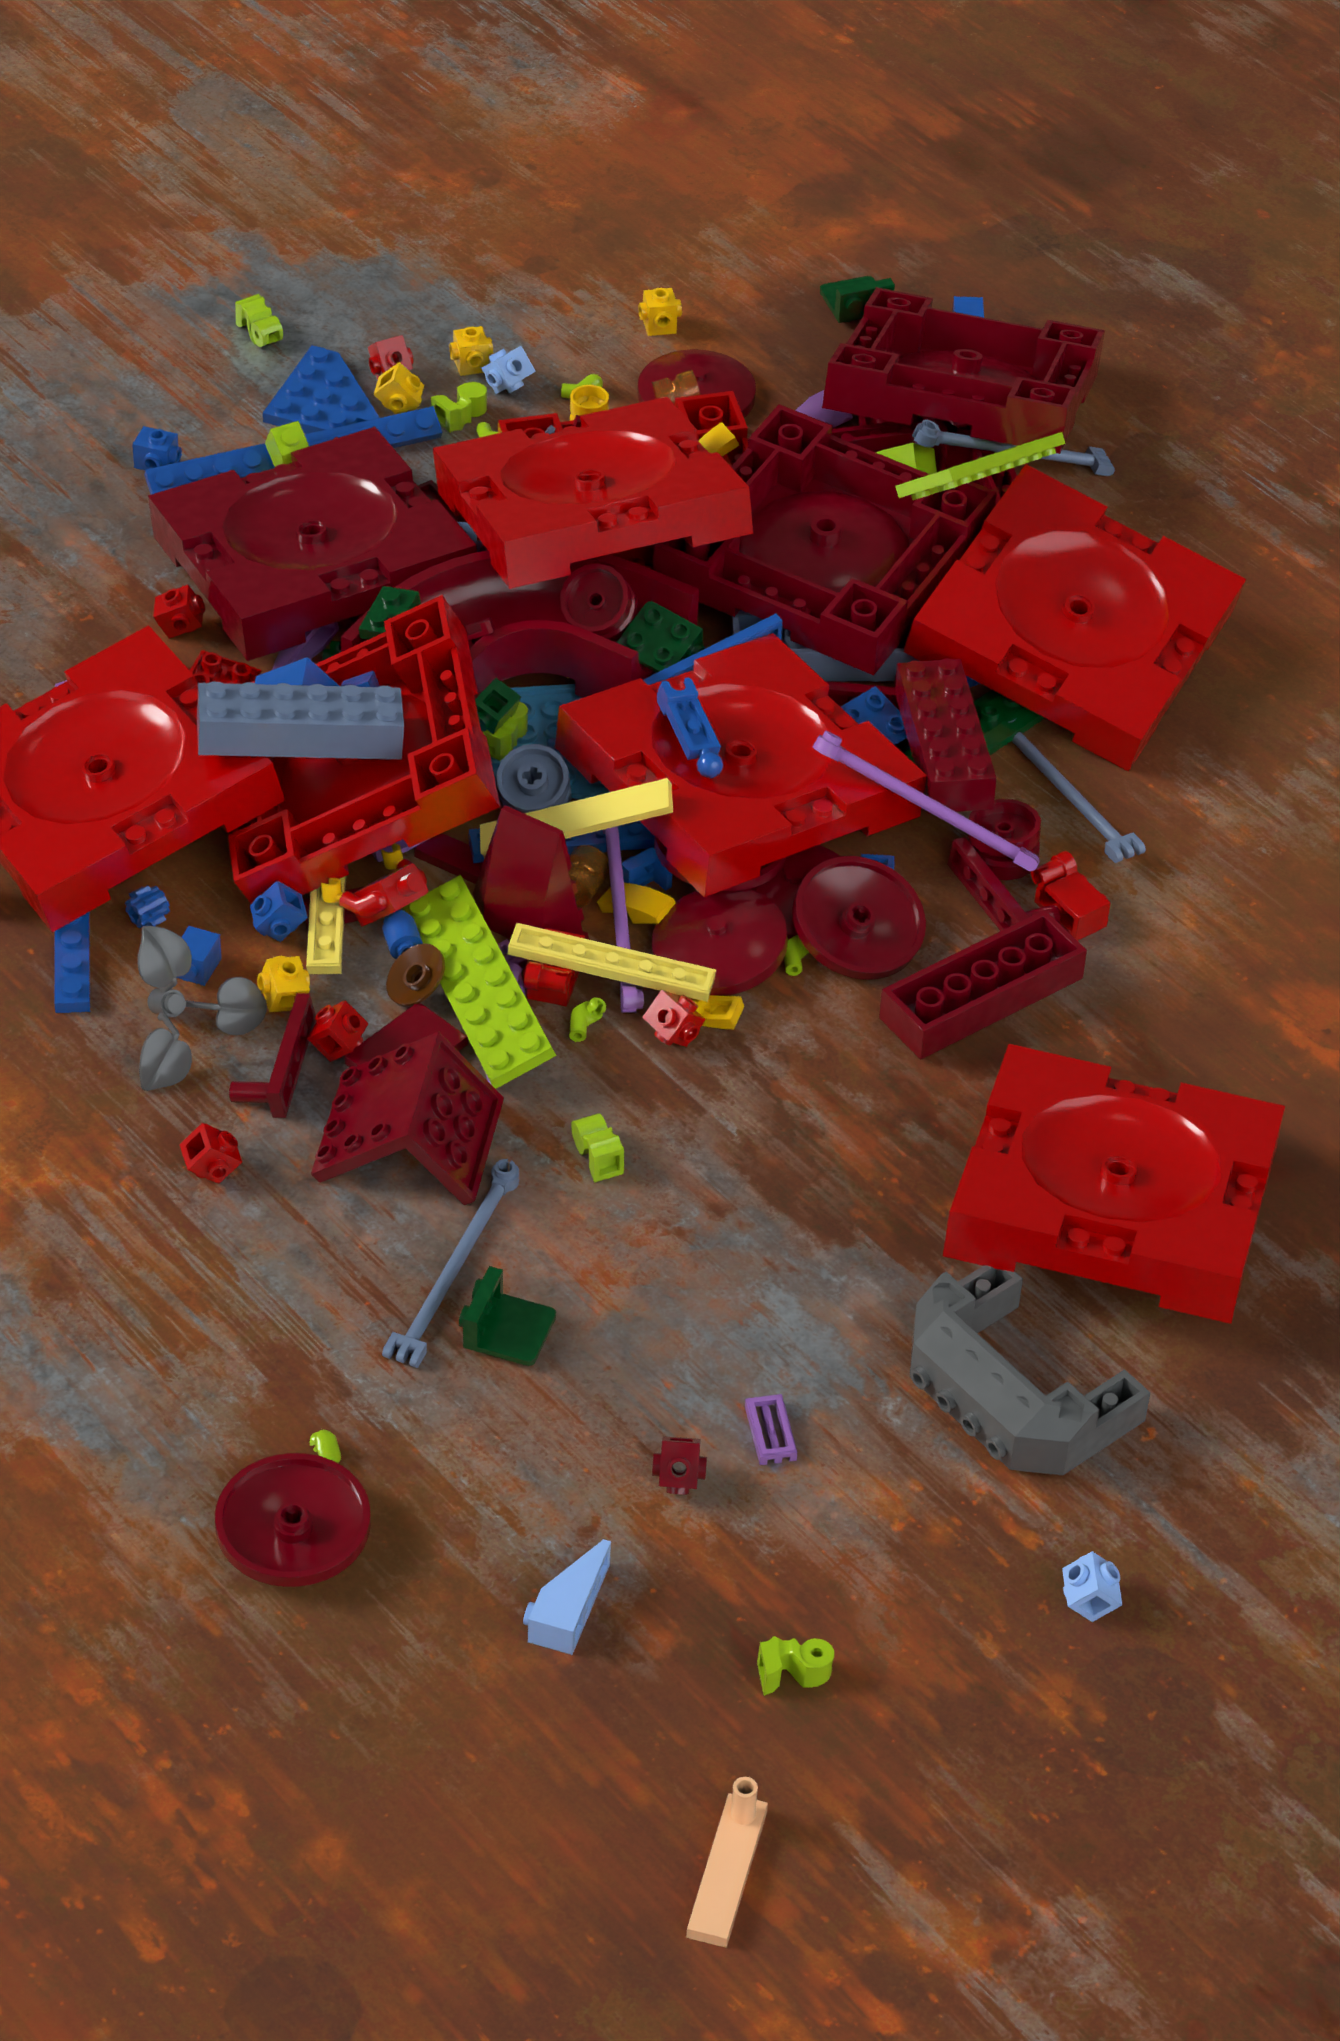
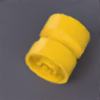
[570,385,609,421]

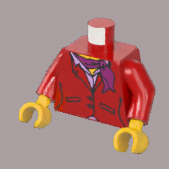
[321,843,429,927]

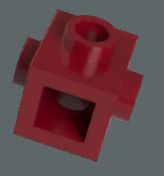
[652,1436,707,1495]

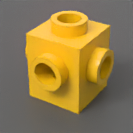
[638,288,682,336]
[449,326,493,376]
[373,362,424,414]
[257,956,310,1012]

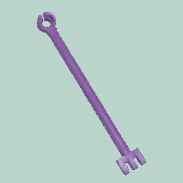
[813,731,1040,871]
[603,826,644,1013]

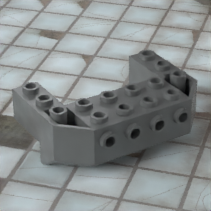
[909,1265,1151,1475]

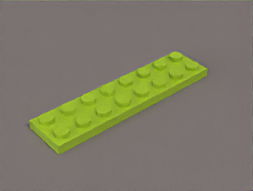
[895,432,1066,501]
[402,875,557,1089]

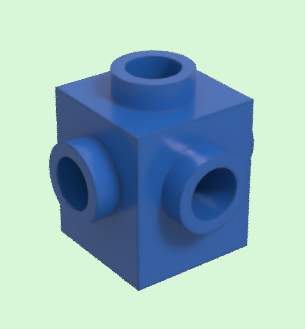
[132,426,182,470]
[250,881,308,942]

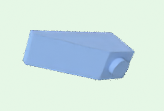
[523,1539,611,1655]

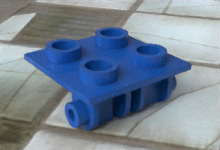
[841,686,907,745]

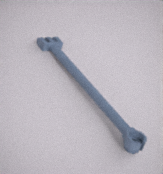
[912,420,1115,476]
[1010,719,1146,863]
[382,1159,519,1368]

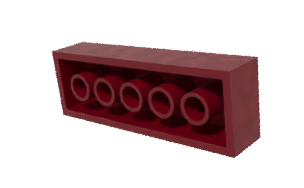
[895,658,996,814]
[879,910,1087,1060]

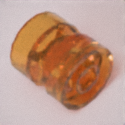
[652,370,701,403]
[568,845,609,908]

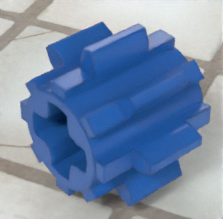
[125,885,170,928]

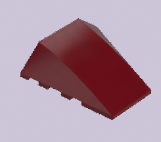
[473,805,589,939]

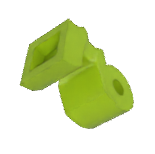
[235,294,283,347]
[431,382,487,433]
[483,702,528,761]
[571,1113,624,1183]
[757,1636,834,1696]

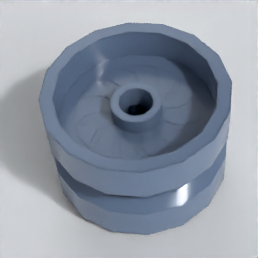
[496,744,572,813]

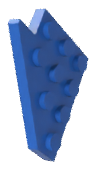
[263,345,380,434]

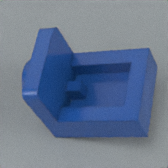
[622,847,673,891]

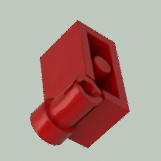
[1031,851,1111,941]
[523,928,585,1007]

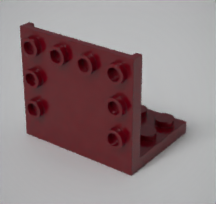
[311,1031,504,1205]

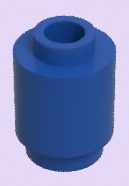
[382,910,423,959]

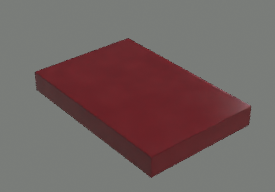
[344,1003,468,1067]

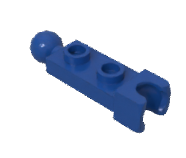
[657,677,723,778]

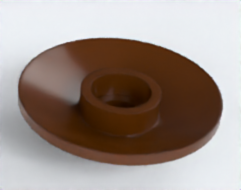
[386,944,445,1006]

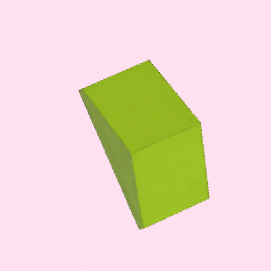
[876,443,937,474]

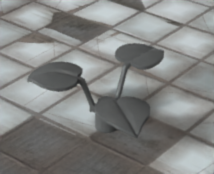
[137,926,267,1091]

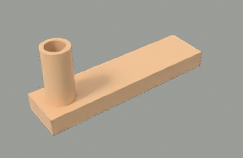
[686,1777,768,1948]

